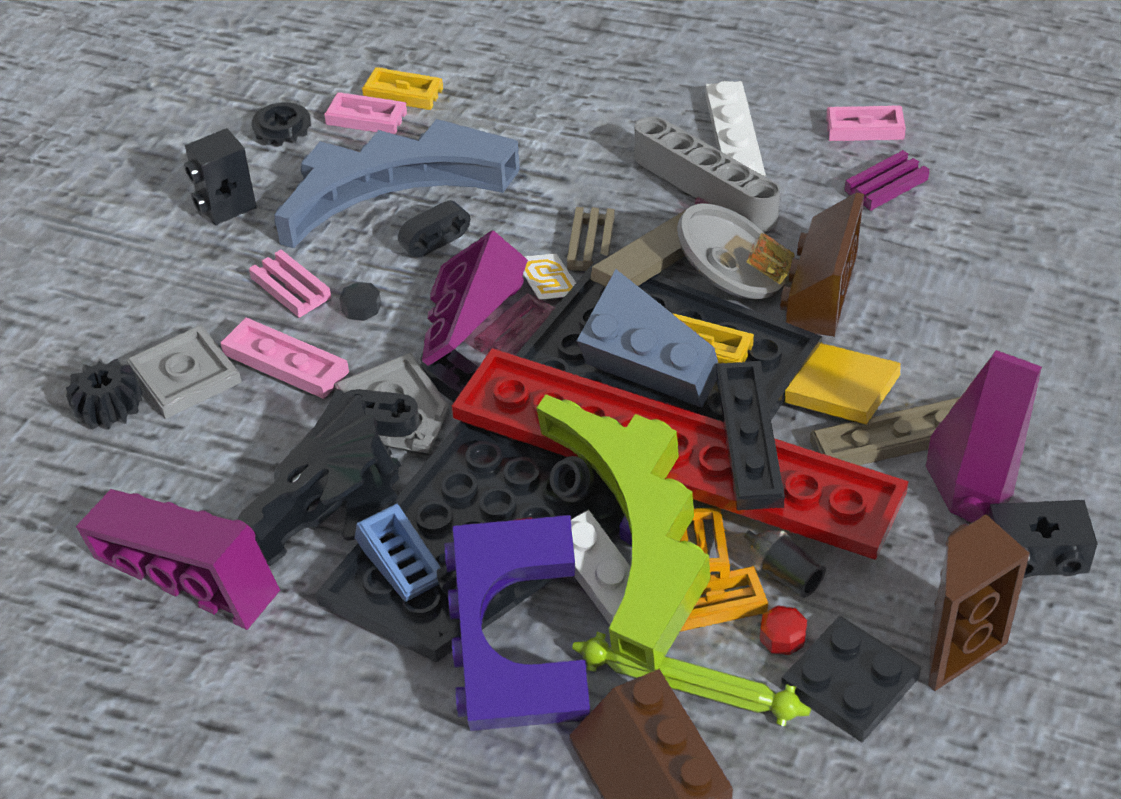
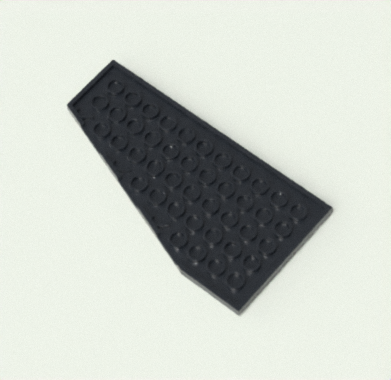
[315,254,822,662]

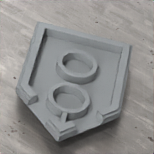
[334,352,449,454]

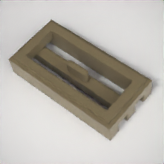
[567,207,615,271]

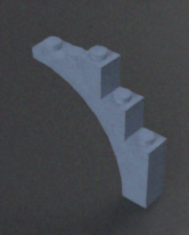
[274,119,520,248]

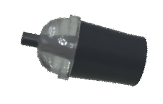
[744,530,826,598]

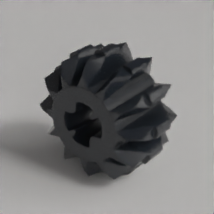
[66,359,142,430]

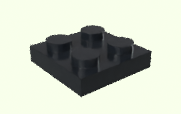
[780,615,921,743]

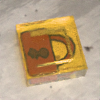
[746,233,795,284]

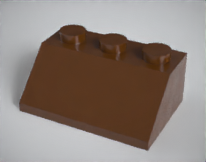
[780,192,864,337]
[928,515,1029,692]
[569,669,733,799]

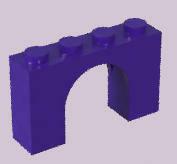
[445,515,590,731]

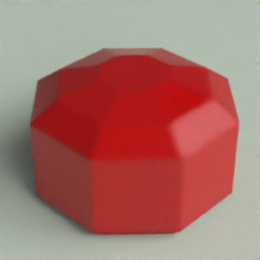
[760,605,807,655]

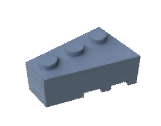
[577,269,719,408]

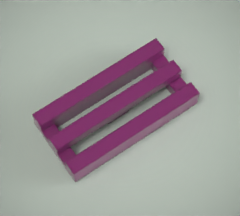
[844,150,930,211]

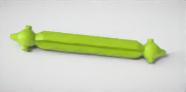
[572,632,811,726]

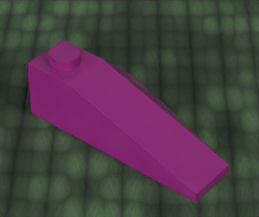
[422,230,528,366]
[926,350,1042,523]

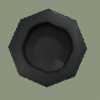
[339,282,381,321]

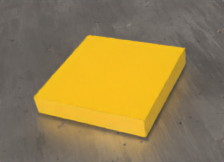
[785,343,901,425]

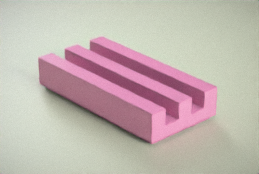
[324,92,407,134]
[826,106,906,141]
[249,249,331,318]

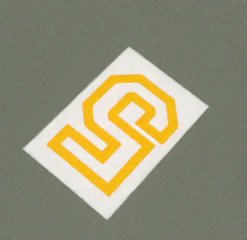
[523,253,576,300]

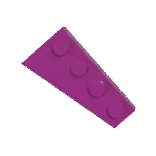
[76,489,280,630]

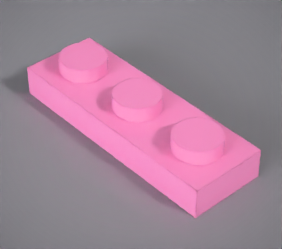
[220,317,349,399]

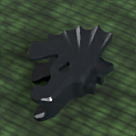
[237,389,402,566]

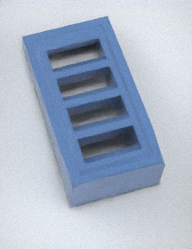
[355,504,441,602]

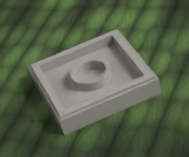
[126,325,242,419]

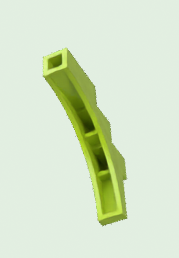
[537,395,710,671]

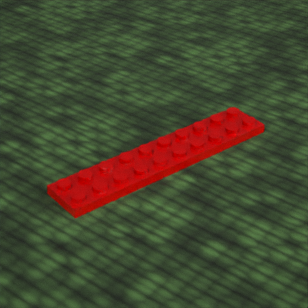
[452,348,909,560]

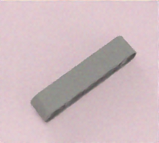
[634,117,780,232]

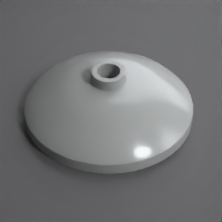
[677,203,787,299]

